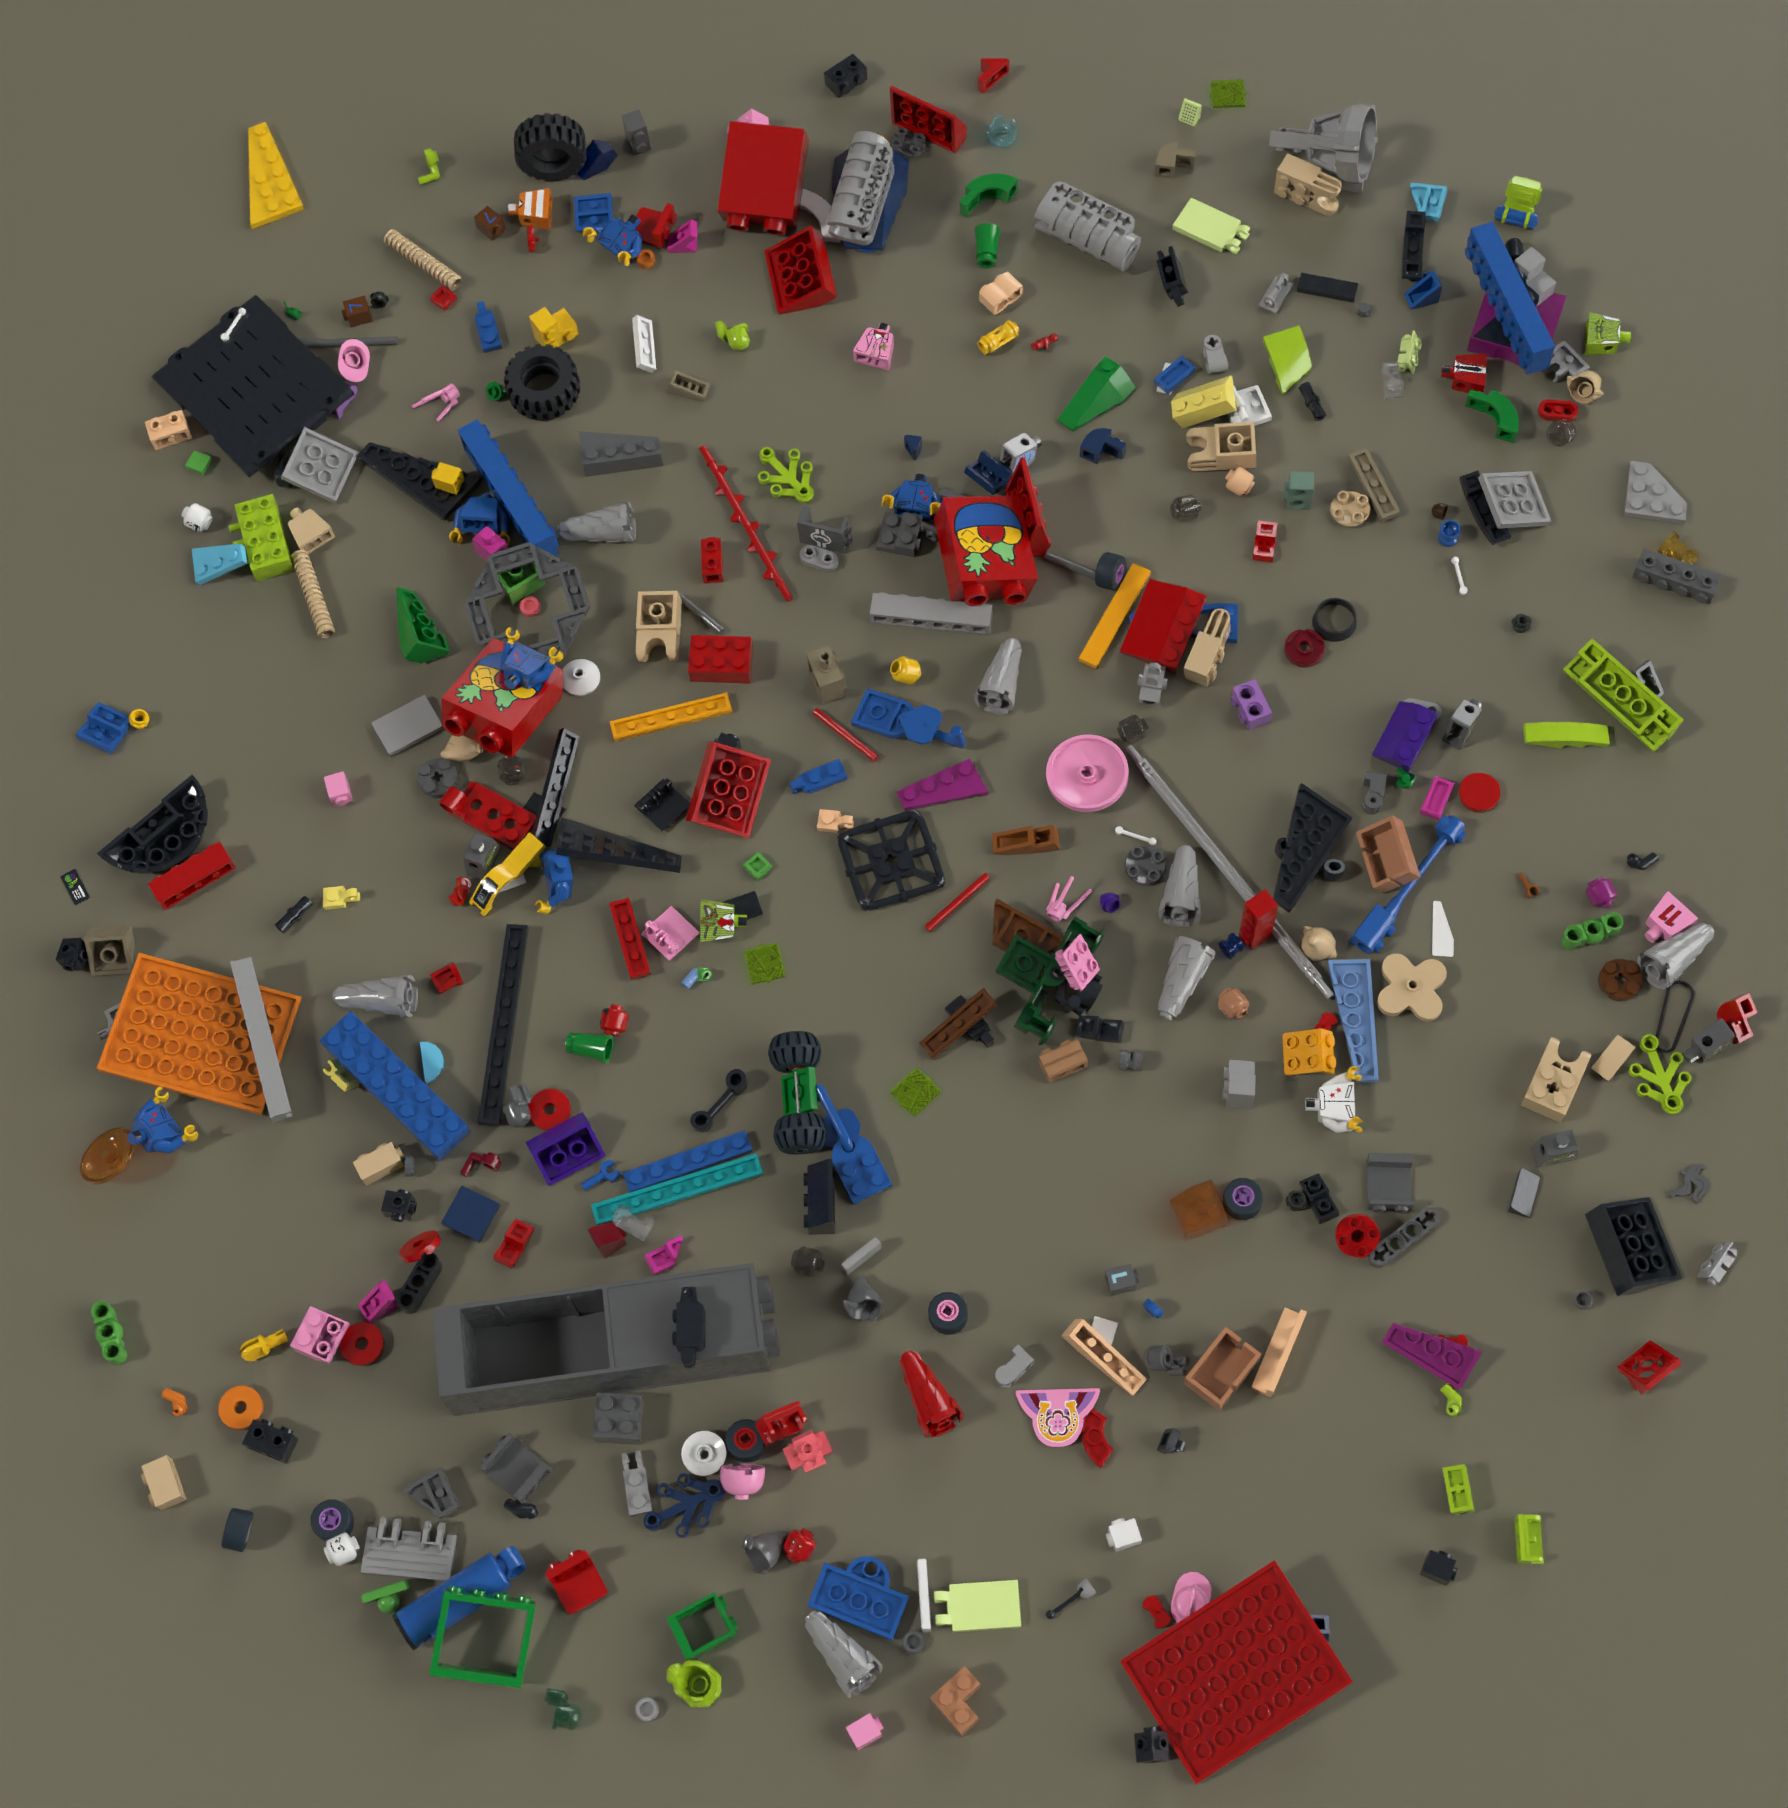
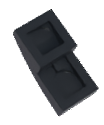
[1076,1016,1124,1043]

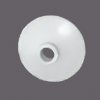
[563,659,600,696]
[681,1431,726,1476]

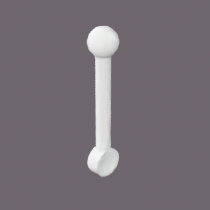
[221,308,246,341]
[1451,557,1468,595]
[1115,826,1157,846]

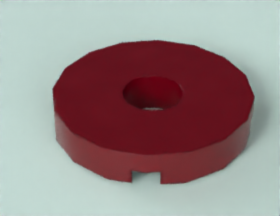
[1284,629,1325,668]

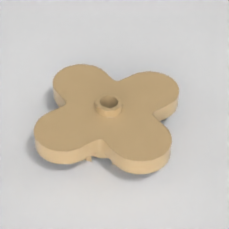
[1377,954,1447,1022]

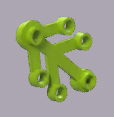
[758,447,814,503]
[1628,1034,1692,1114]

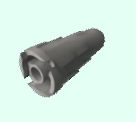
[557,502,636,542]
[974,638,1022,715]
[1158,845,1201,927]
[1637,923,1714,990]
[1158,936,1216,1021]
[333,975,418,1017]
[805,1611,883,1698]

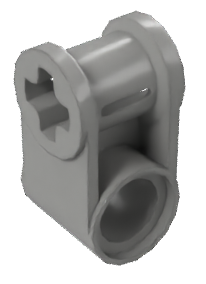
[1203,335,1228,374]

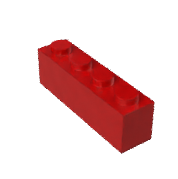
[148,841,236,911]
[1239,889,1278,950]

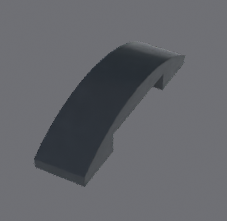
[1402,210,1426,280]
[1459,470,1511,545]

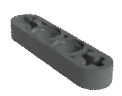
[1368,1207,1440,1268]

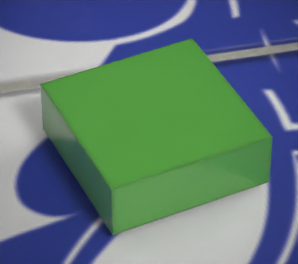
[185,450,213,476]
[743,852,772,881]

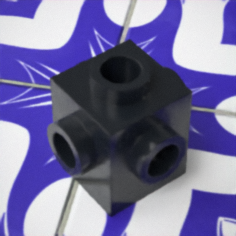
[55,938,88,972]
[381,1189,417,1222]
[1134,1727,1169,1763]

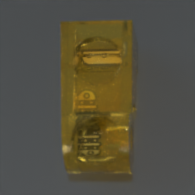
[1658,531,1698,565]

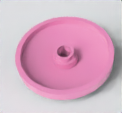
[1046,735,1129,812]

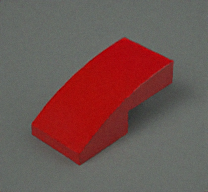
[1252,520,1278,563]
[493,1218,534,1269]

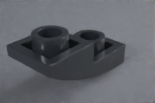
[1299,1173,1339,1224]

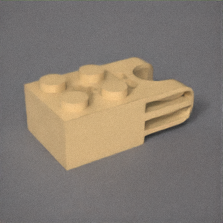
[1274,153,1342,216]
[1186,422,1256,471]
[636,591,682,662]
[1184,609,1231,687]
[1521,1037,1591,1123]

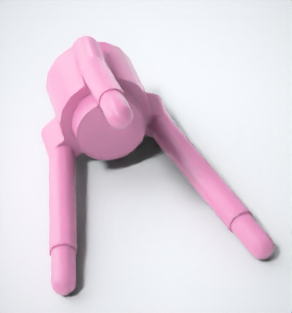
[412,383,460,422]
[1046,876,1092,922]

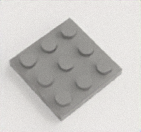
[281,427,359,504]
[1478,471,1551,529]

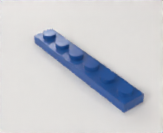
[623,1130,753,1193]

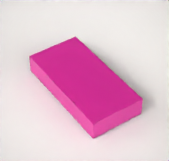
[1420,776,1455,821]

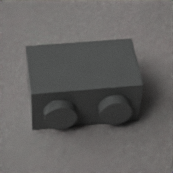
[622,109,651,155]

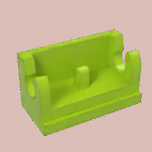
[1442,1464,1475,1516]
[1514,1514,1544,1565]

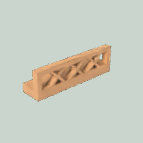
[1251,1308,1307,1398]

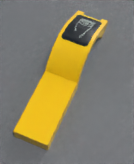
[469,832,546,917]

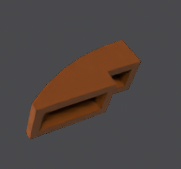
[992,825,1060,855]

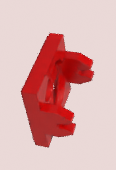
[1617,1340,1681,1395]

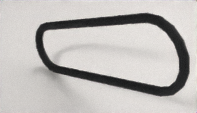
[1655,980,1694,1053]

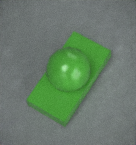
[361,1580,410,1614]

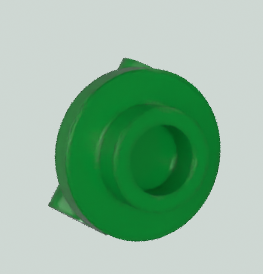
[486,381,508,401]
[1395,768,1416,789]

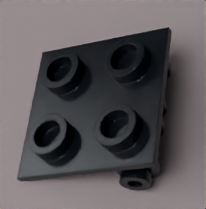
[634,778,690,832]

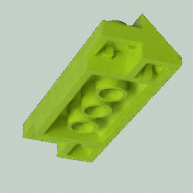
[1563,638,1684,753]

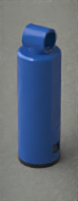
[392,1546,527,1650]

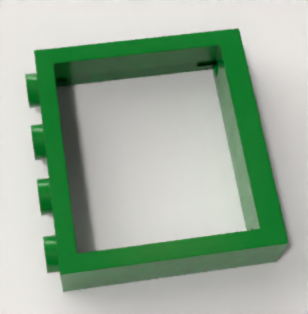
[429,1586,536,1688]

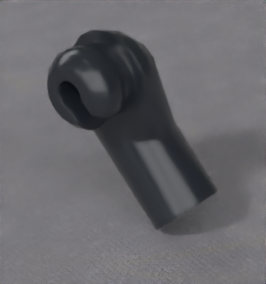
[1627,852,1659,870]
[504,1499,538,1519]

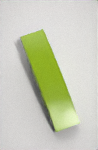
[1523,722,1610,749]

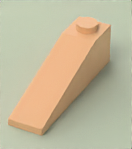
[1061,1319,1147,1396]

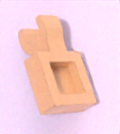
[817,809,854,833]

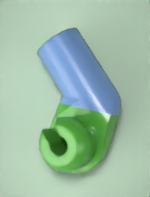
[681,968,712,989]

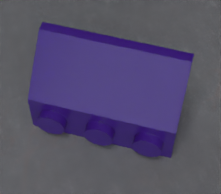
[1372,701,1438,773]
[525,1112,606,1186]

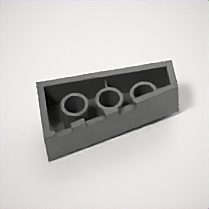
[579,431,663,477]

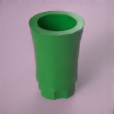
[974,223,1001,269]
[565,1032,613,1064]

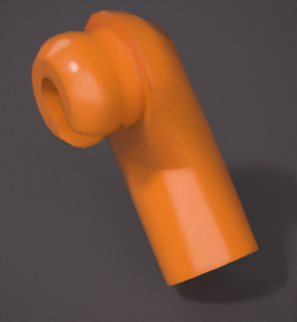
[161,1388,187,1416]

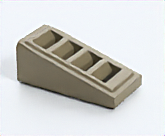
[667,370,711,401]

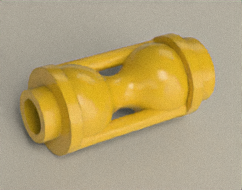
[977,320,1019,355]

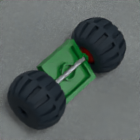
[768,1031,827,1155]

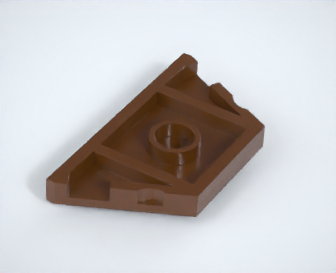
[992,899,1063,953]

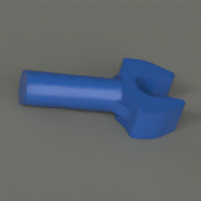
[580,1160,620,1191]

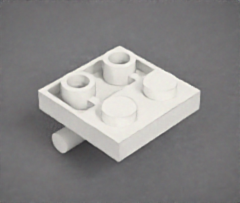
[1227,385,1272,426]

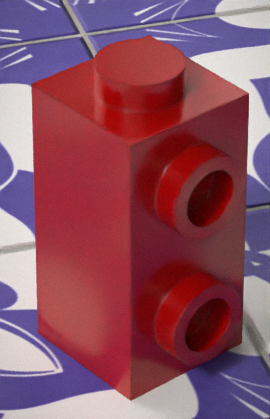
[701,537,724,584]

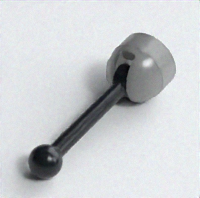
[1046,1578,1096,1619]

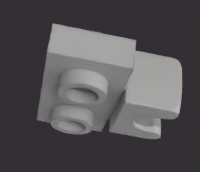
[1544,340,1590,383]

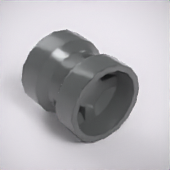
[1119,1049,1142,1071]

